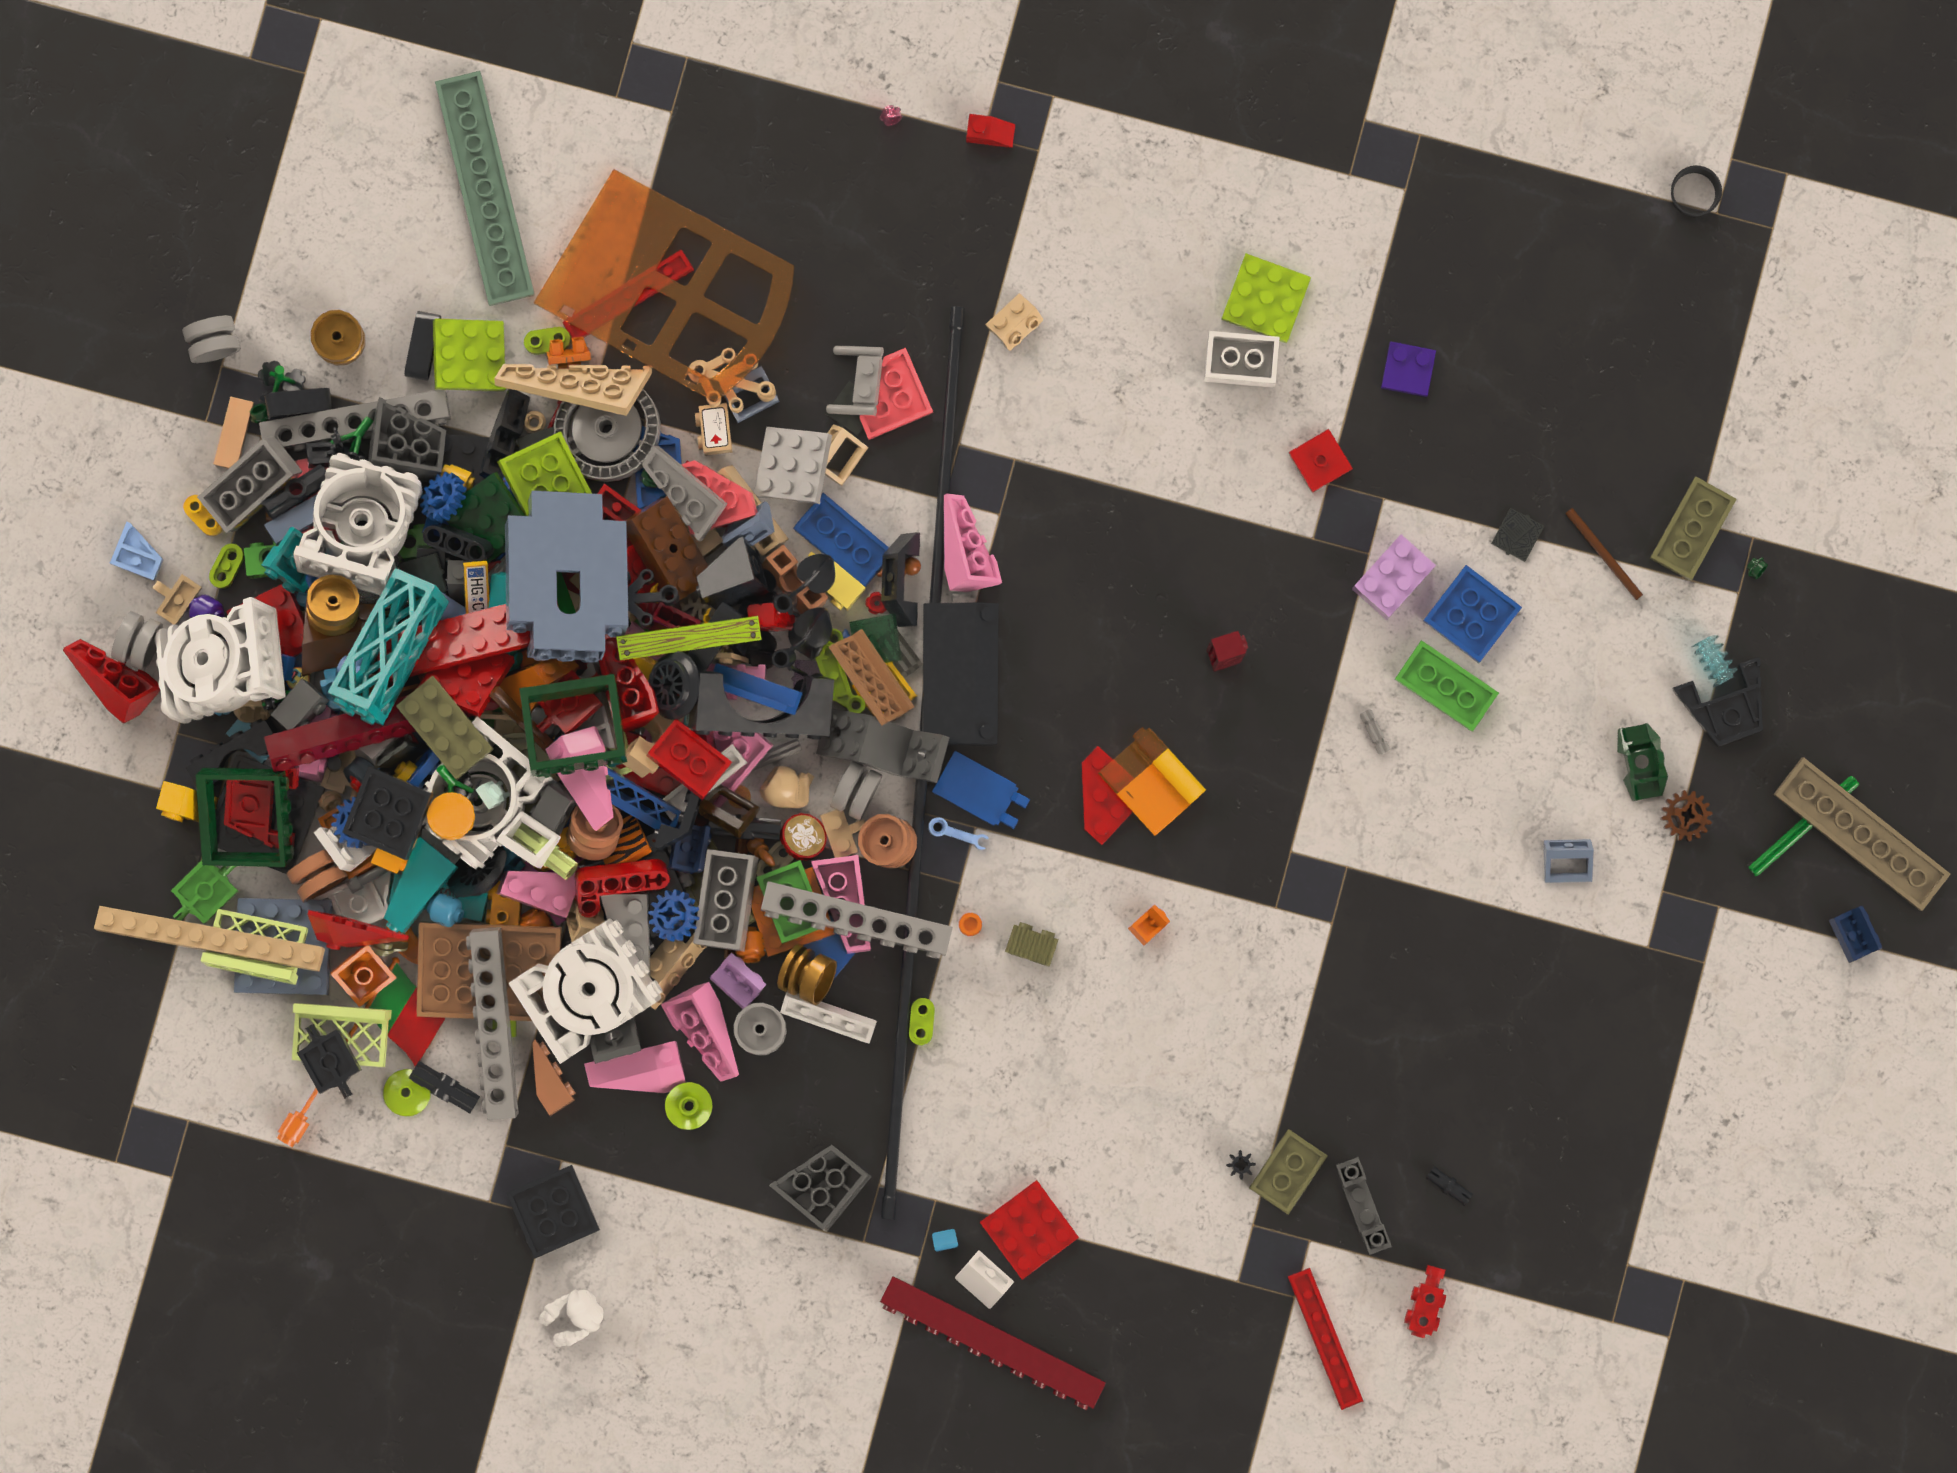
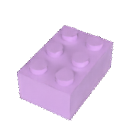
[1352,534,1436,620]

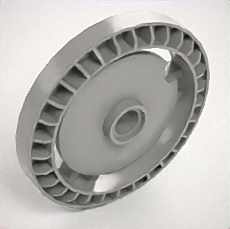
[554,389,661,482]

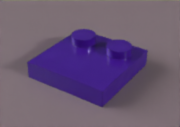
[1381,341,1436,397]

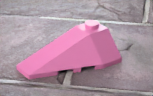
[944,494,1002,592]
[546,726,613,831]
[661,982,739,1082]
[584,1041,686,1093]

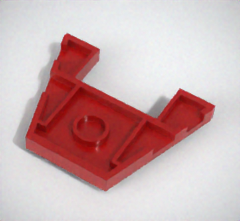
[224,766,299,849]

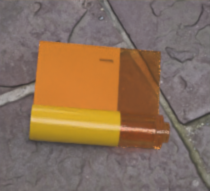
[1098,727,1206,836]

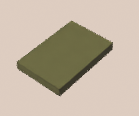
[1249,1129,1328,1215]

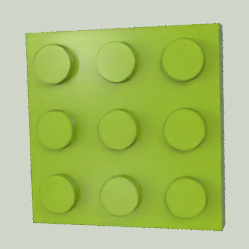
[1221,253,1311,343]
[433,319,506,392]
[497,431,592,516]

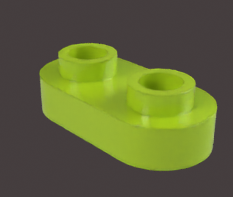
[524,327,571,355]
[209,544,244,589]
[909,998,935,1046]

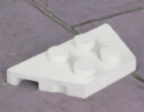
[312,871,391,924]

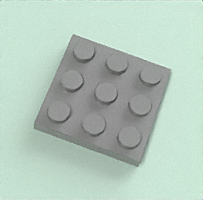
[754,427,832,504]

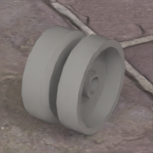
[182,315,241,363]
[111,611,163,671]
[830,761,883,821]
[734,1003,787,1055]

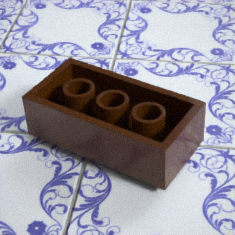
[625,496,708,601]

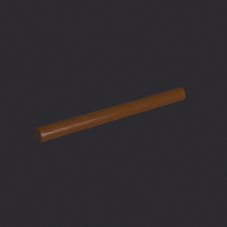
[1565,508,1643,600]

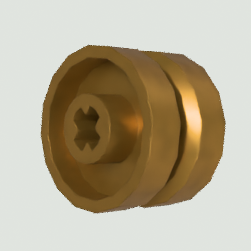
[311,310,365,366]
[306,574,359,636]

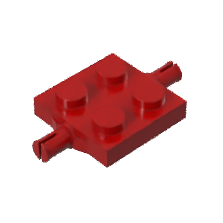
[536,670,603,734]

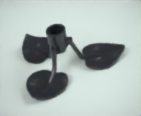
[749,554,836,660]
[745,607,832,692]

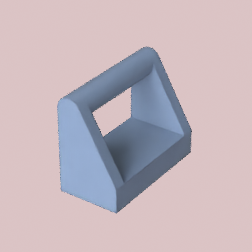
[720,366,779,423]
[722,501,775,547]
[1543,839,1594,883]

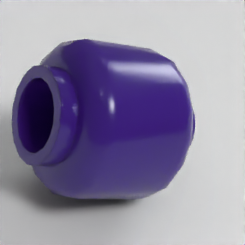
[189,594,225,618]

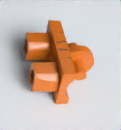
[546,337,591,369]

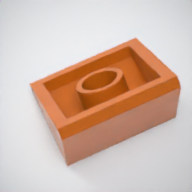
[330,945,396,1008]

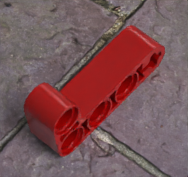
[574,859,670,918]

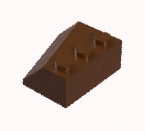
[302,601,375,677]

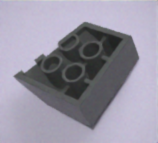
[368,397,446,483]
[769,1145,872,1232]

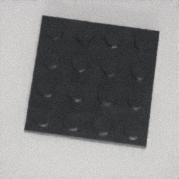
[215,754,325,874]

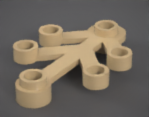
[688,348,776,413]

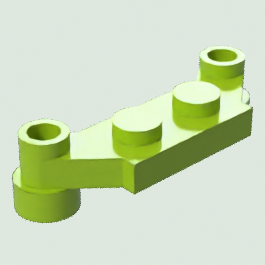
[815,629,866,714]

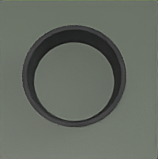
[1671,165,1722,217]

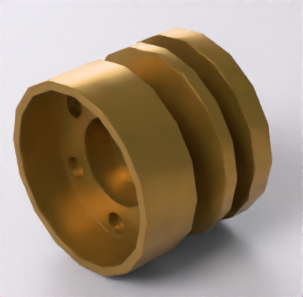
[777,944,837,1006]

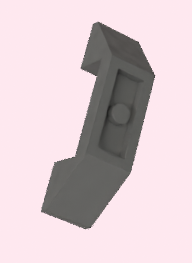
[1336,1157,1392,1255]

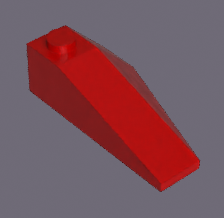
[599,634,659,733]
[63,639,161,724]
[307,910,409,950]

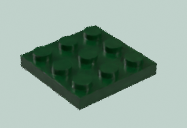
[445,472,525,564]

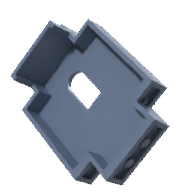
[505,491,628,663]

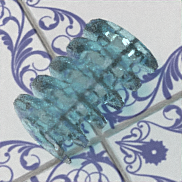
[1691,635,1738,688]

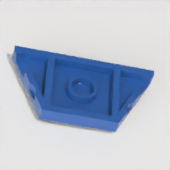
[633,426,682,510]

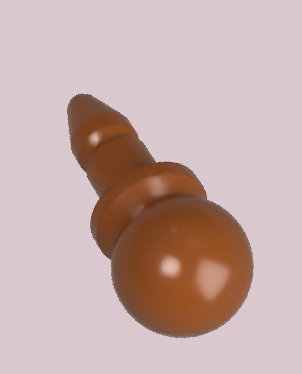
[876,557,921,577]
[746,838,775,867]

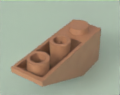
[532,1040,576,1115]

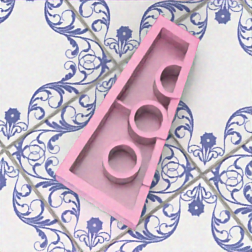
[811,855,871,954]

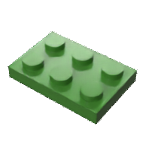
[756,860,818,944]

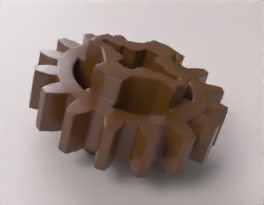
[1660,790,1713,842]

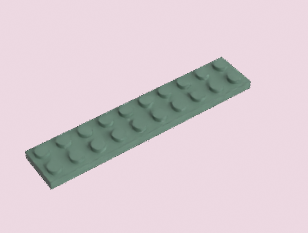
[435,71,535,306]

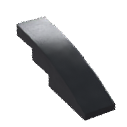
[479,389,530,480]

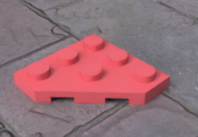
[859,348,933,440]
[681,460,757,535]

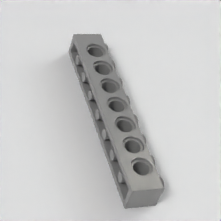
[259,390,451,452]
[761,881,953,959]
[466,927,519,1120]

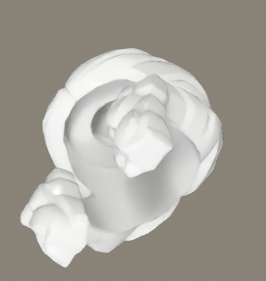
[539,1289,604,1347]

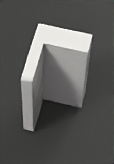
[955,1250,1014,1309]

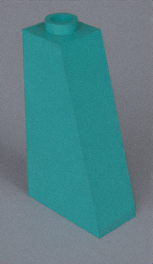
[384,837,459,934]

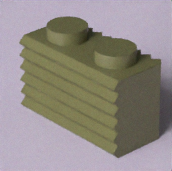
[1005,922,1059,967]

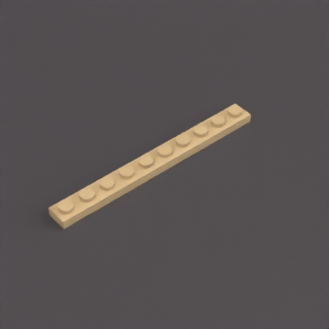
[94,906,325,972]

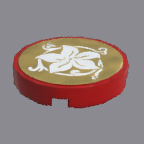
[780,813,827,860]

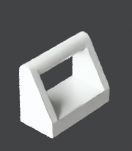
[496,811,561,869]

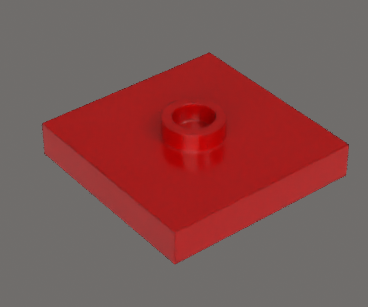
[1288,429,1353,493]

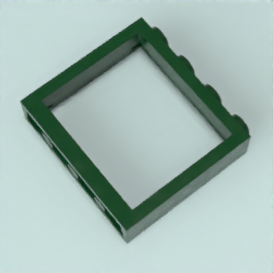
[519,674,627,778]
[196,768,294,867]

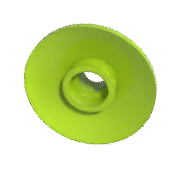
[383,1069,431,1116]
[665,1082,712,1130]

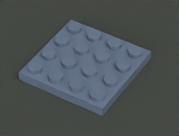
[234,898,332,995]

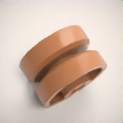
[566,805,623,860]
[858,814,917,868]
[286,849,348,903]

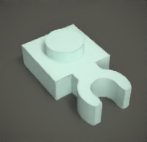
[475,781,510,809]

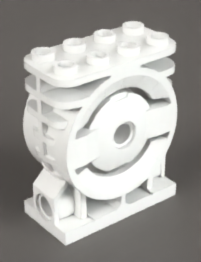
[293,453,422,595]
[154,597,286,724]
[422,717,556,869]
[508,918,663,1064]

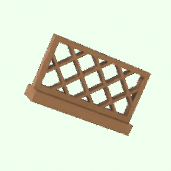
[829,629,914,726]

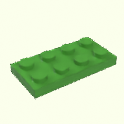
[1394,640,1499,732]

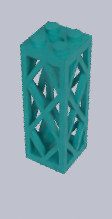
[328,568,449,725]

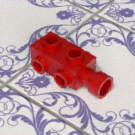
[1404,1265,1446,1338]

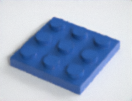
[1423,565,1522,663]

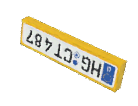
[463,561,489,614]

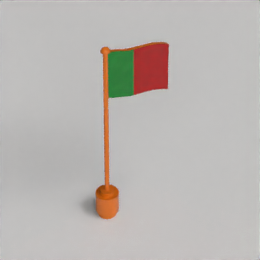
[277,957,445,1147]

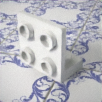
[313,826,376,872]

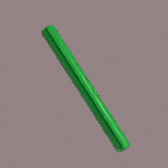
[1749,776,1859,876]

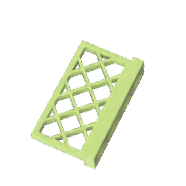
[201,909,308,985]
[292,1003,392,1067]

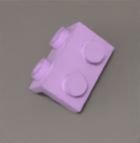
[710,953,766,1009]

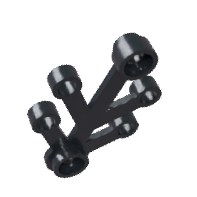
[627,569,679,629]

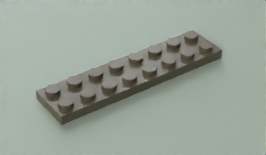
[1773,757,1950,911]

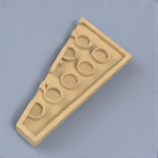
[494,364,652,416]

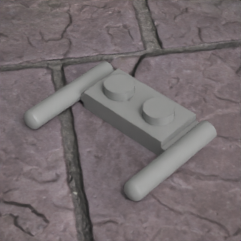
[826,346,884,416]

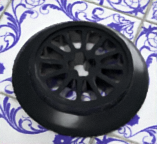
[648,651,700,720]
[448,845,507,897]

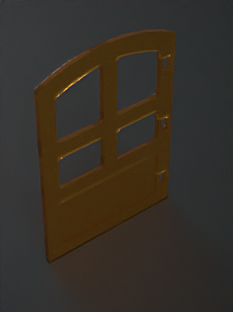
[534,169,794,402]

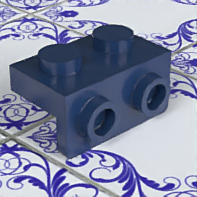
[668,825,711,874]
[1829,906,1882,963]

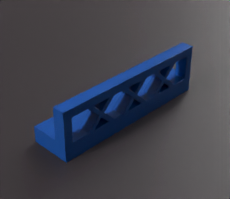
[713,663,802,715]
[605,766,681,829]

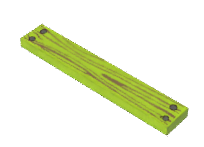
[616,616,762,660]

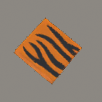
[603,815,652,865]

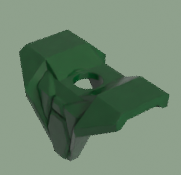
[1617,723,1668,801]

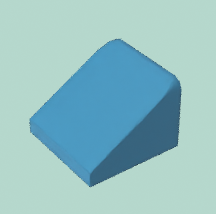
[932,1229,958,1252]

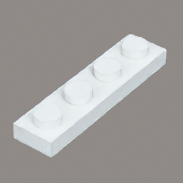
[661,744,747,820]
[780,991,877,1044]

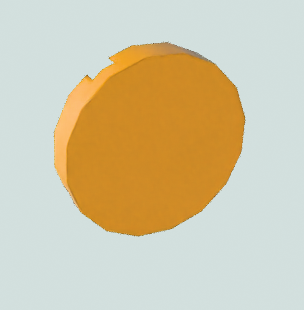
[427,792,475,840]

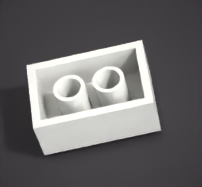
[1204,331,1279,388]

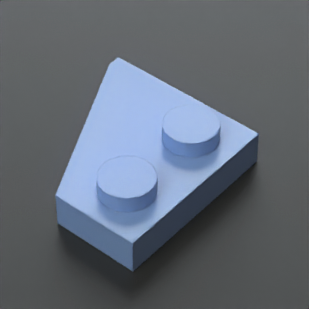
[110,522,163,581]

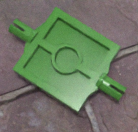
[171,860,239,924]

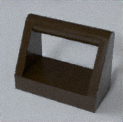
[699,784,760,839]

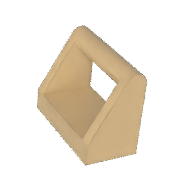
[825,424,868,486]

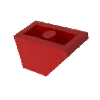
[966,114,1015,148]

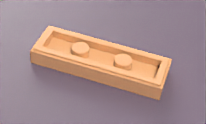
[213,397,254,469]

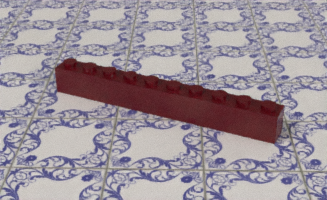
[264,695,499,772]
[880,1276,1106,1410]

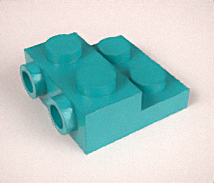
[261,527,327,593]

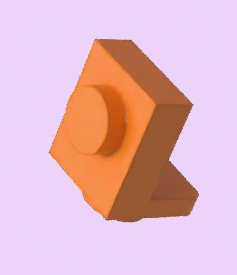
[1128,905,1170,946]

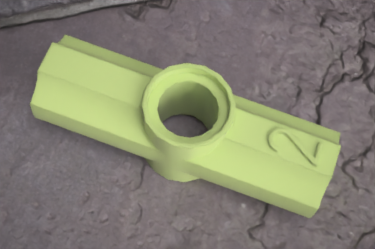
[512,822,578,880]

